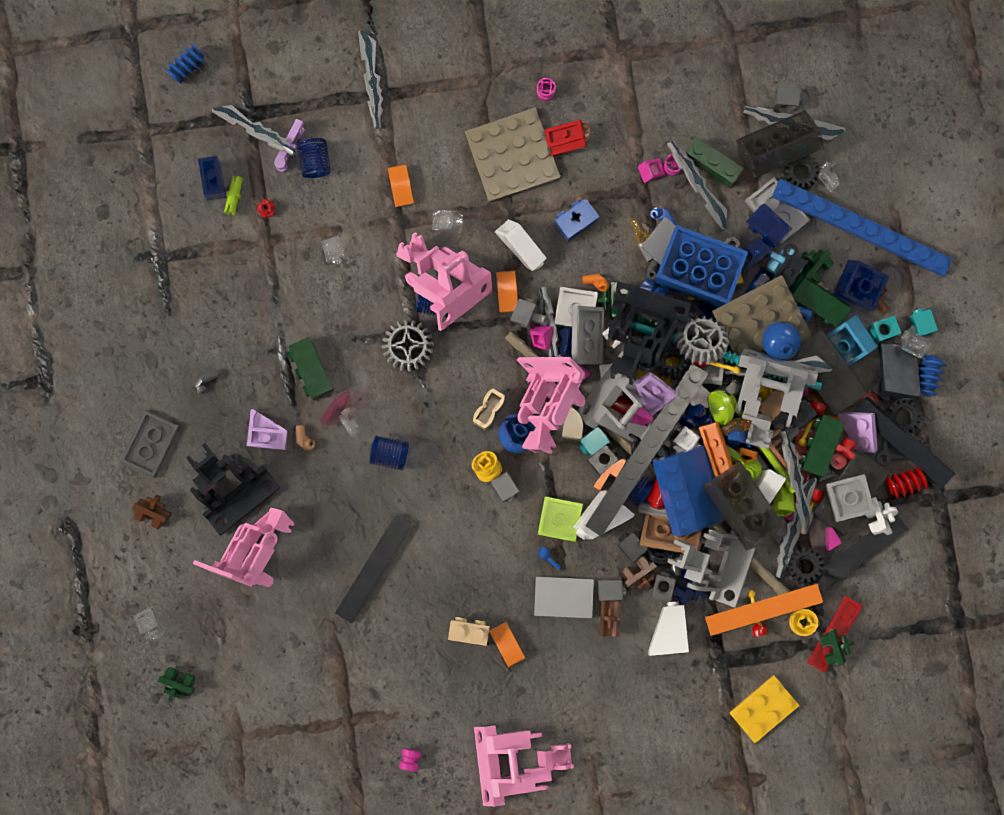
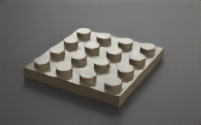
[464,107,560,203]
[712,275,813,370]

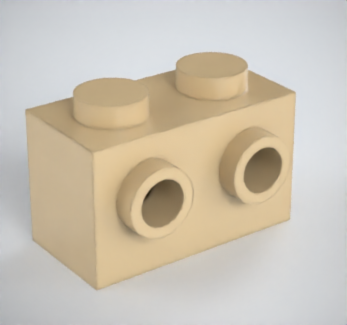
[448,617,490,646]

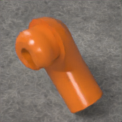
[582,274,609,292]

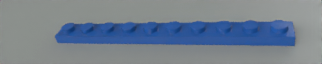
[771,179,952,277]

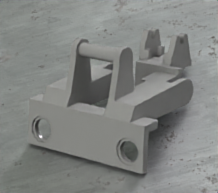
[735,348,820,449]
[577,351,682,447]
[668,525,761,608]

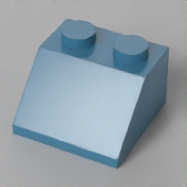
[819,316,878,372]

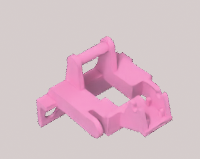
[397,232,493,331]
[517,357,585,454]
[193,508,294,587]
[474,725,574,807]

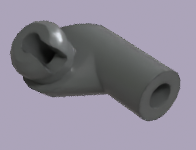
[647,259,660,279]
[194,369,219,394]
[671,552,684,576]

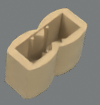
[473,389,505,430]

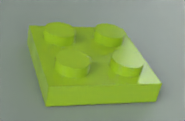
[537,497,583,542]

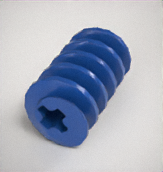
[163,43,205,84]
[919,354,947,397]

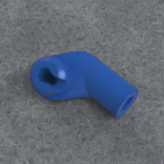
[650,207,677,225]

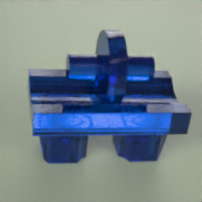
[552,326,572,358]
[680,403,715,431]
[672,569,706,605]

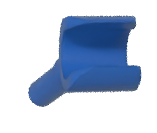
[538,547,561,570]

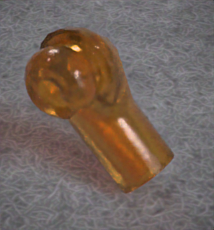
[721,418,751,436]

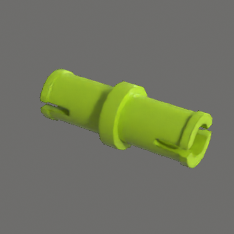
[224,175,244,215]

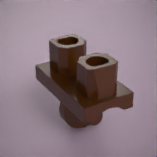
[132,495,172,529]
[621,556,657,590]
[599,600,621,637]

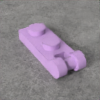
[274,119,306,173]

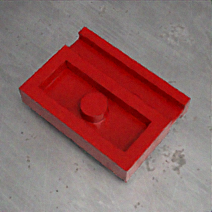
[545,120,587,157]

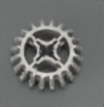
[676,315,729,365]
[382,320,434,372]

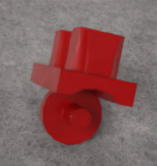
[830,438,857,469]

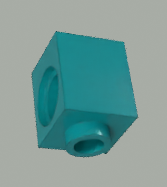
[909,308,938,339]
[869,316,901,344]
[579,427,610,457]

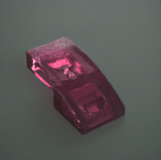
[320,390,351,426]

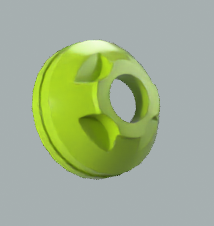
[708,390,736,426]

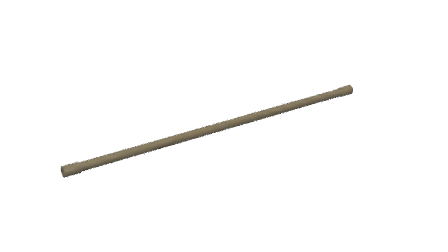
[505,330,791,595]

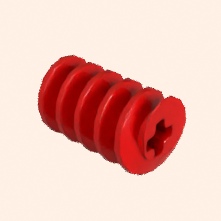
[884,467,928,499]

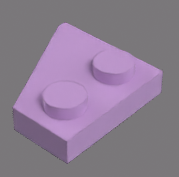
[635,372,677,416]
[247,409,288,450]
[838,412,878,453]

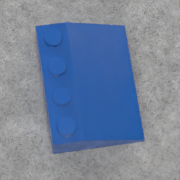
[654,225,748,307]
[652,445,727,536]

